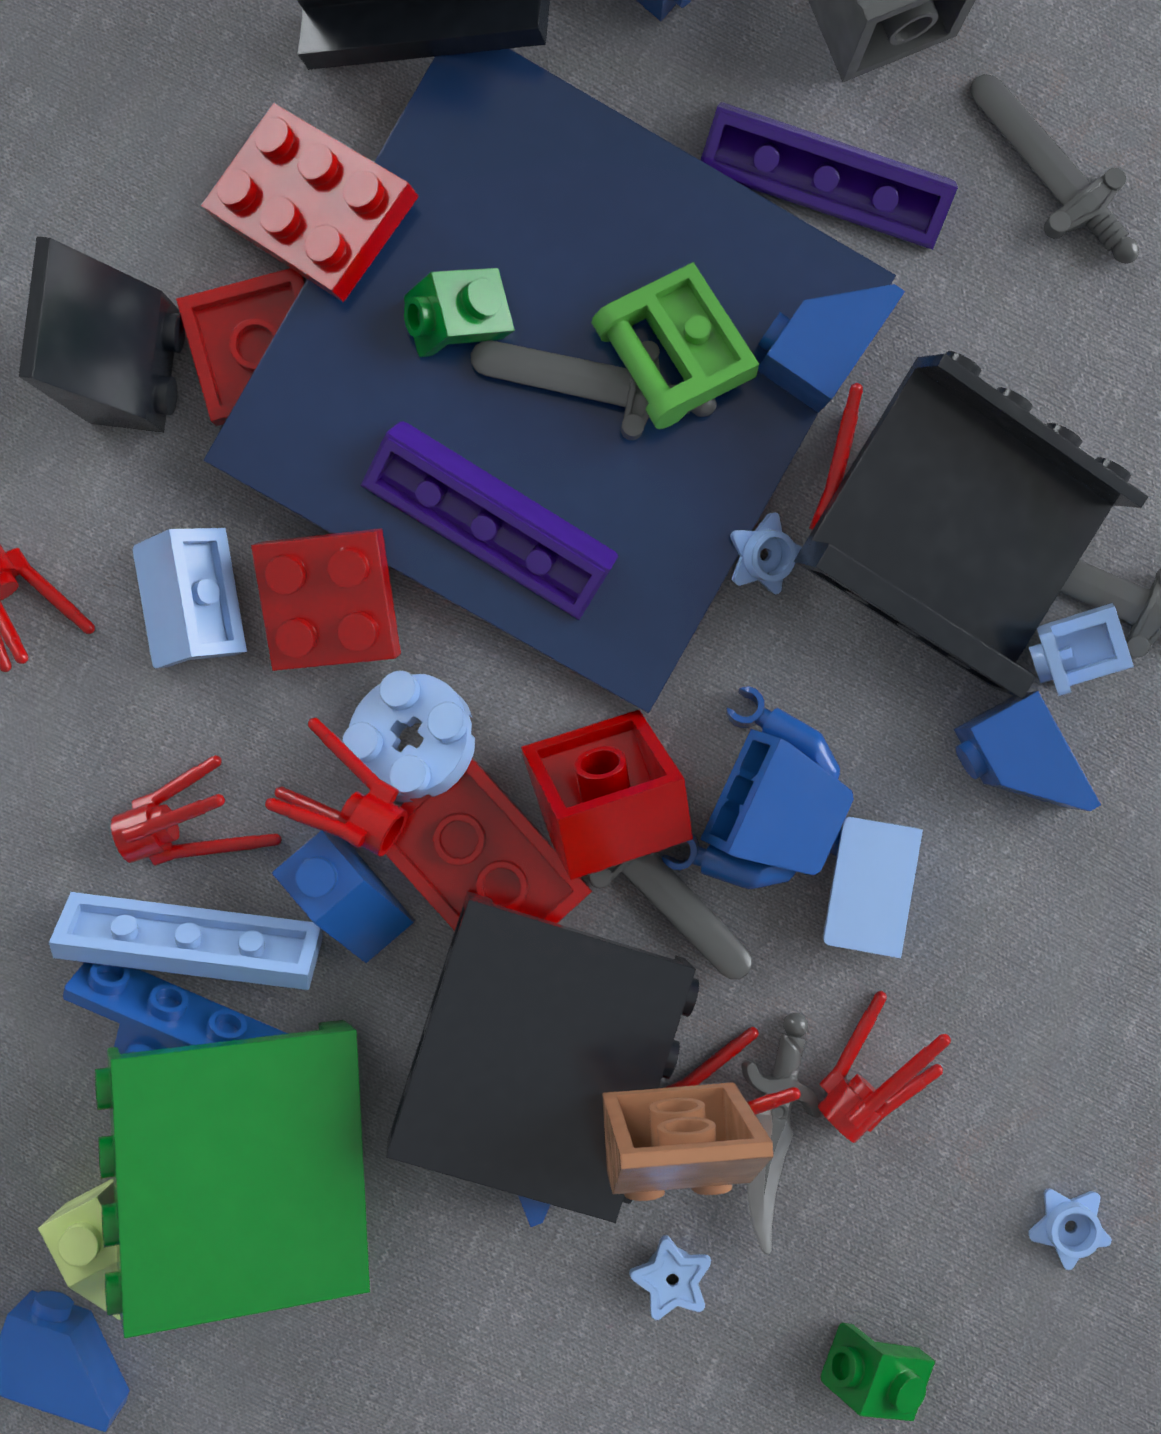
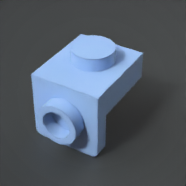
[1029,603,1134,696]

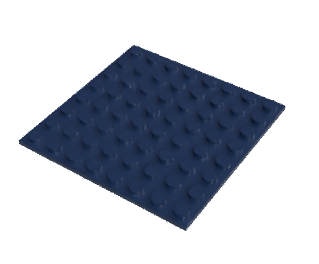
[204,49,896,713]

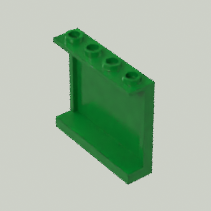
[95,1020,370,1338]

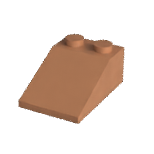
[602,1082,773,1201]

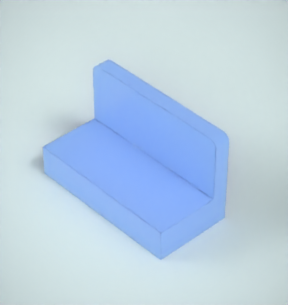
[133,528,247,668]
[823,817,923,958]

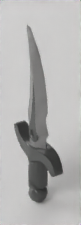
[741,1013,821,1255]

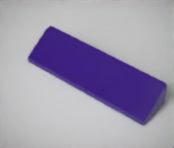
[700,102,958,250]
[360,421,619,620]

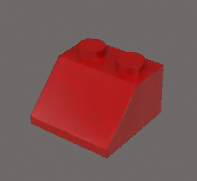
[521,710,693,880]

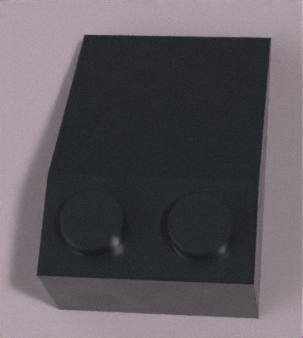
[19,236,185,433]

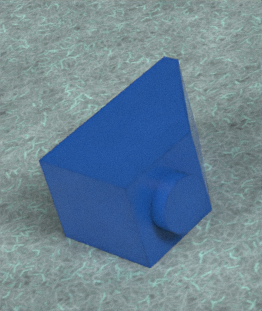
[758,284,905,413]
[954,691,1101,811]
[272,831,415,963]
[0,1290,130,1432]

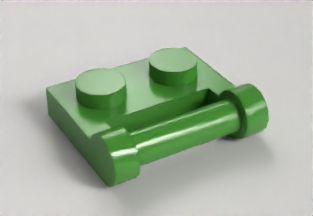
[591,262,759,429]

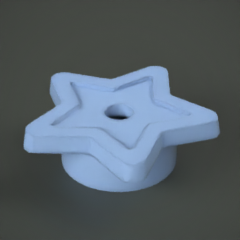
[730,512,802,594]
[1028,1188,1112,1270]
[629,1235,711,1320]

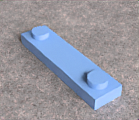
[49,892,323,990]

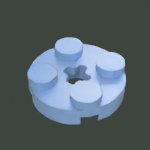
[342,671,475,802]

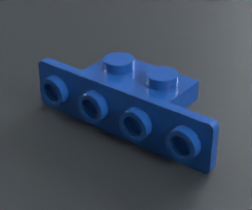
[63,962,288,1054]

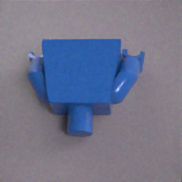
[662,686,854,890]

